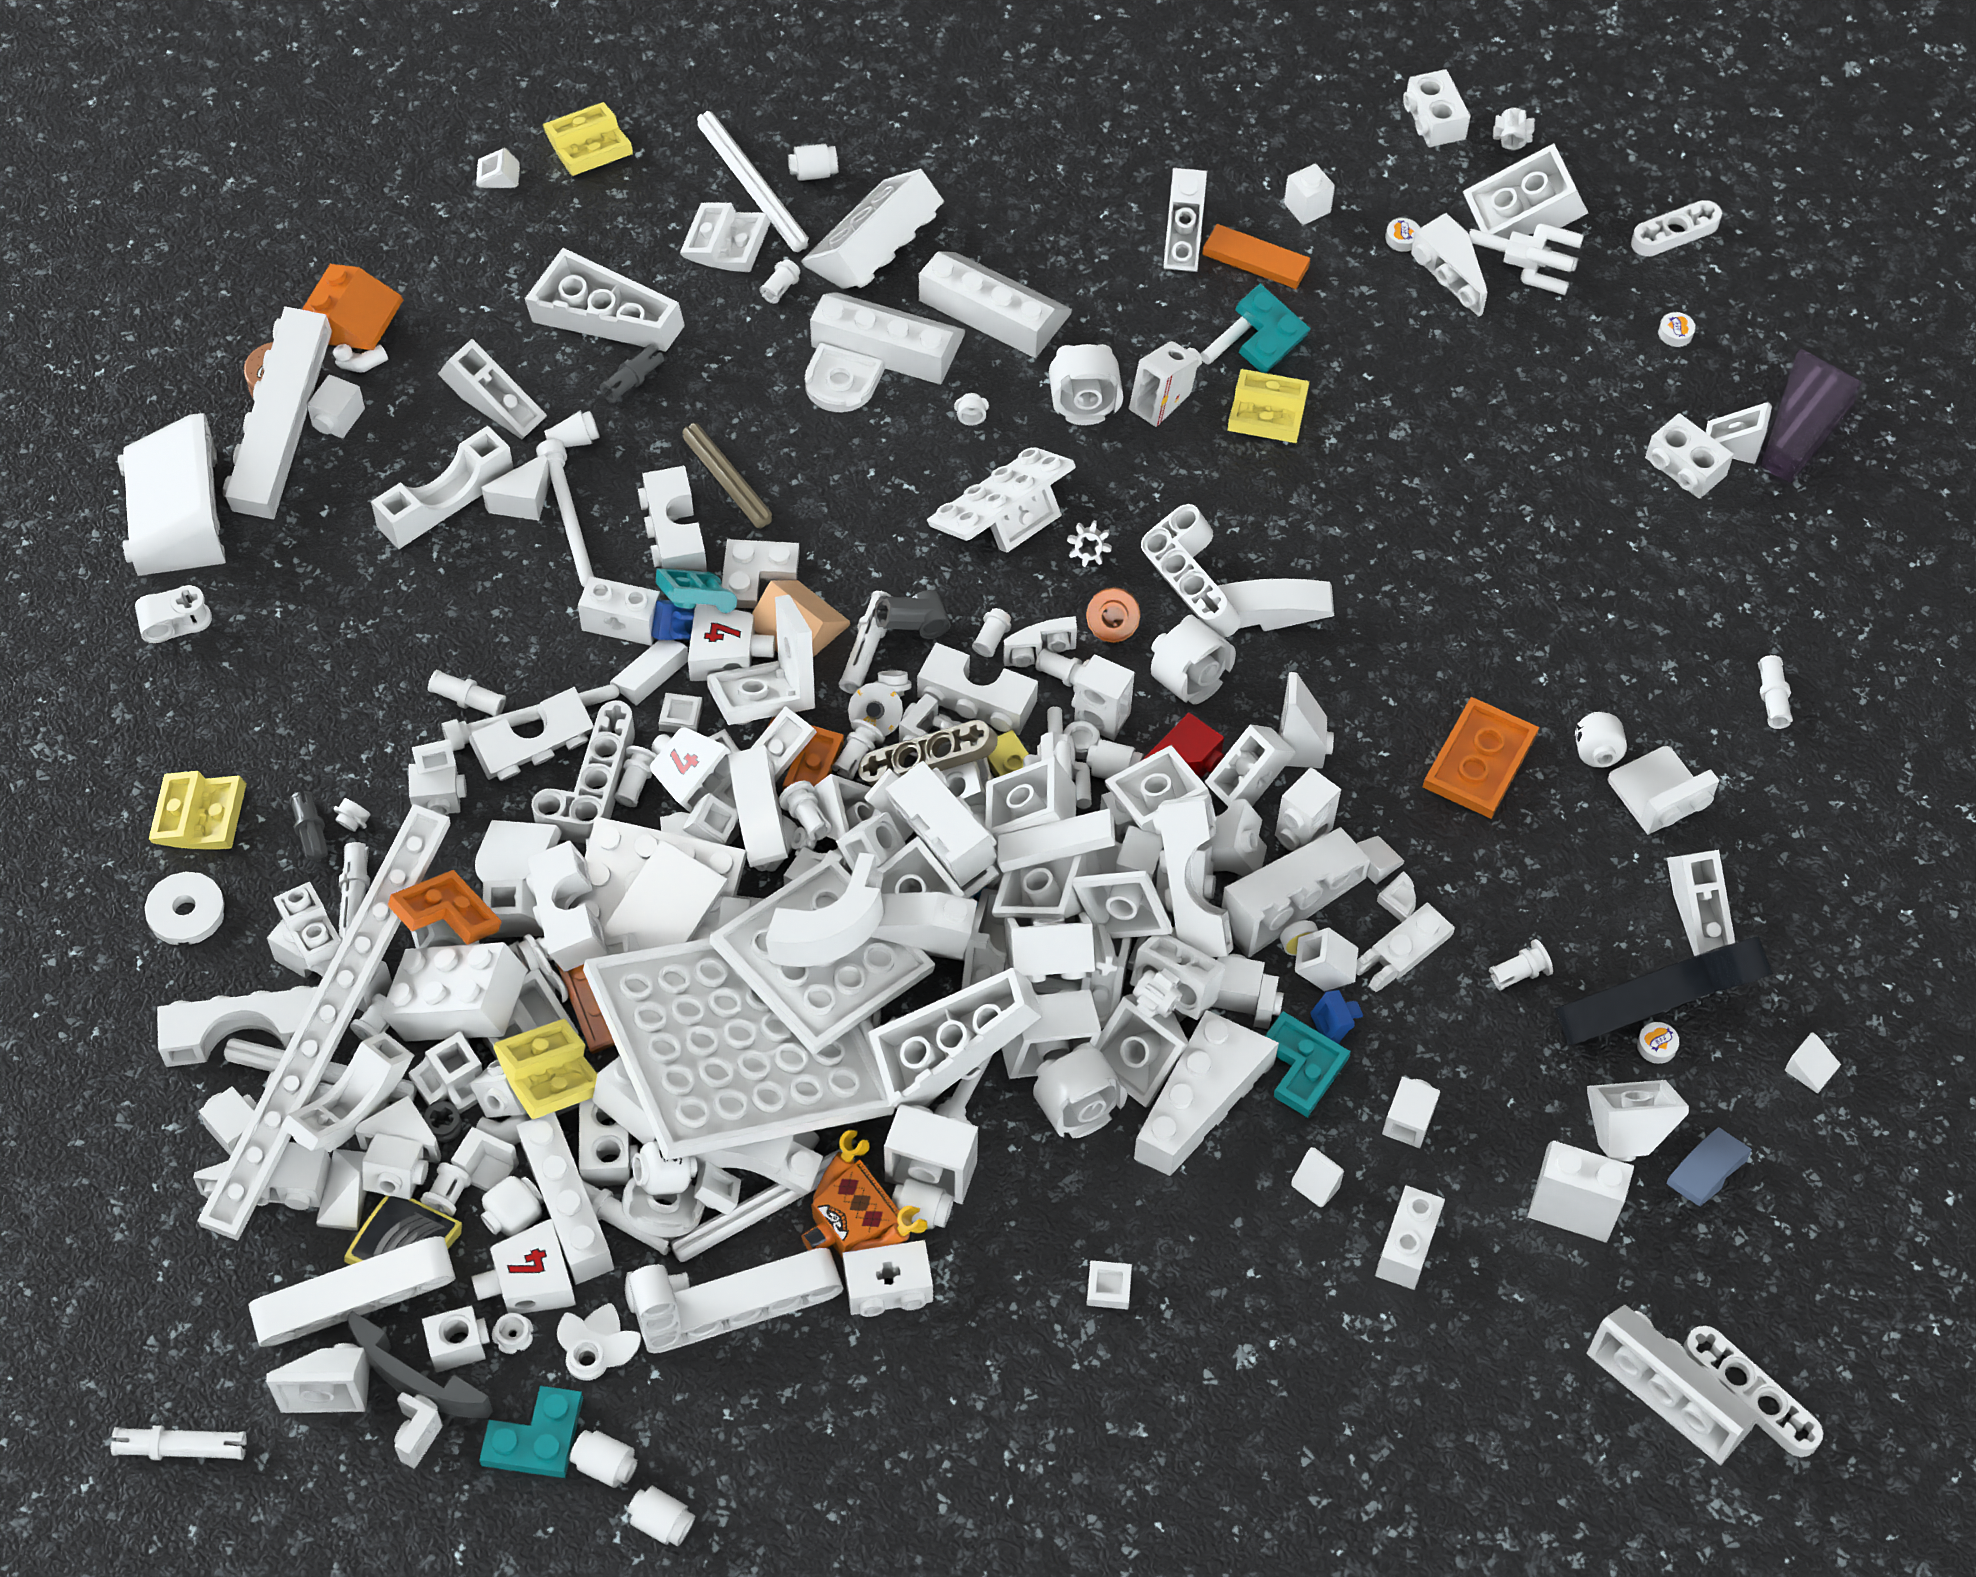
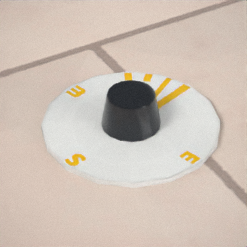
[848,682,903,737]

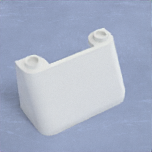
[118,413,226,576]
[962,888,1133,1028]

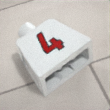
[688,604,775,681]
[650,727,732,813]
[471,1219,576,1314]

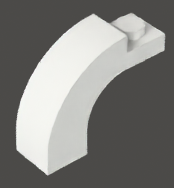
[765,853,884,967]
[281,1032,414,1152]
[695,1135,823,1196]

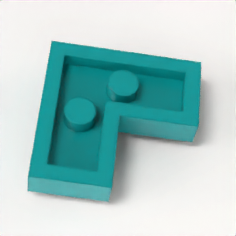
[1235,284,1311,373]
[1265,1011,1351,1118]
[479,1386,583,1478]

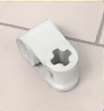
[135,585,212,643]

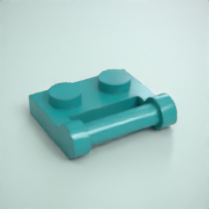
[655,568,737,613]

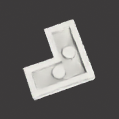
[721,539,800,609]

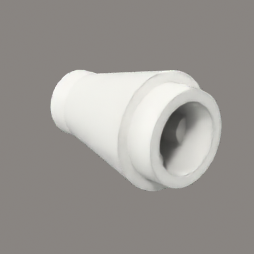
[544,410,600,448]

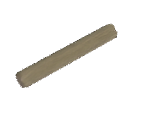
[683,423,772,528]

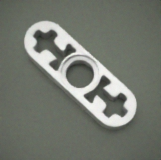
[1631,201,1722,256]

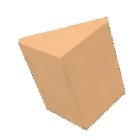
[752,580,850,657]

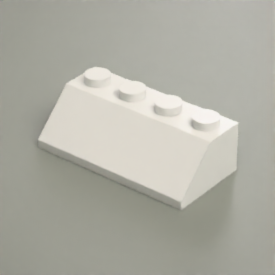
[801,169,944,289]
[919,251,1072,358]
[810,292,965,385]
[1587,1305,1760,1465]

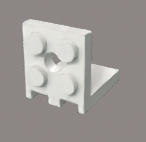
[707,595,815,725]

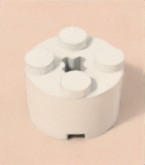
[1049,344,1123,425]
[1151,615,1236,704]
[1033,1042,1127,1138]

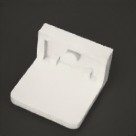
[1608,746,1719,835]

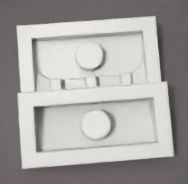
[680,203,771,272]

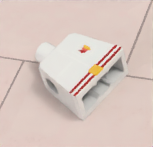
[1129,342,1202,427]

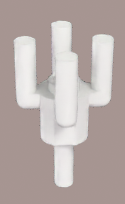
[1469,224,1584,295]
[1023,706,1091,809]

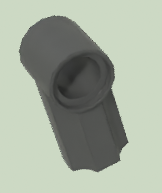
[874,590,951,639]

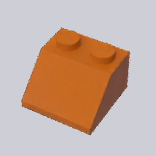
[302,264,403,350]

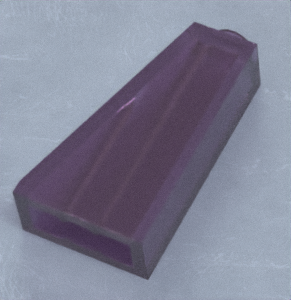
[1760,348,1862,483]

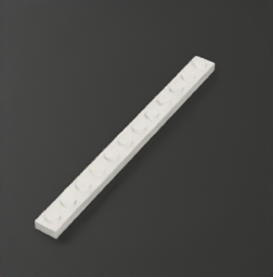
[197,804,451,1241]

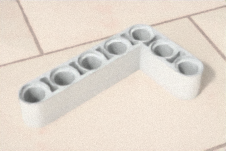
[629,1248,843,1353]

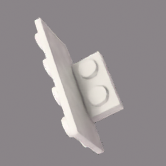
[927,447,1076,552]

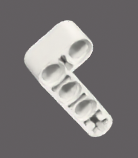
[1141,504,1241,638]
[532,701,635,844]

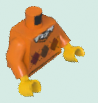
[801,1130,927,1258]

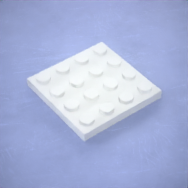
[555,816,747,968]
[709,855,935,1055]

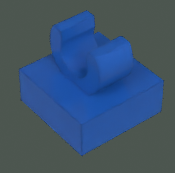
[651,600,695,640]
[1310,990,1363,1044]

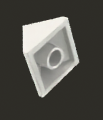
[991,853,1087,918]

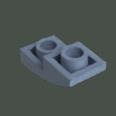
[1666,1127,1752,1207]

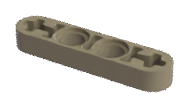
[858,720,998,787]

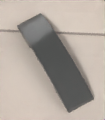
[347,1311,493,1418]

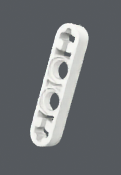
[1684,1326,1823,1457]

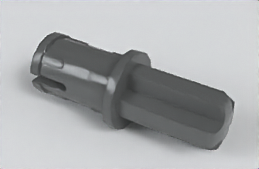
[289,791,328,862]

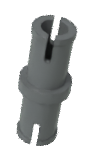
[600,345,664,403]

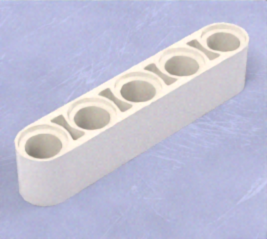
[249,1237,455,1347]

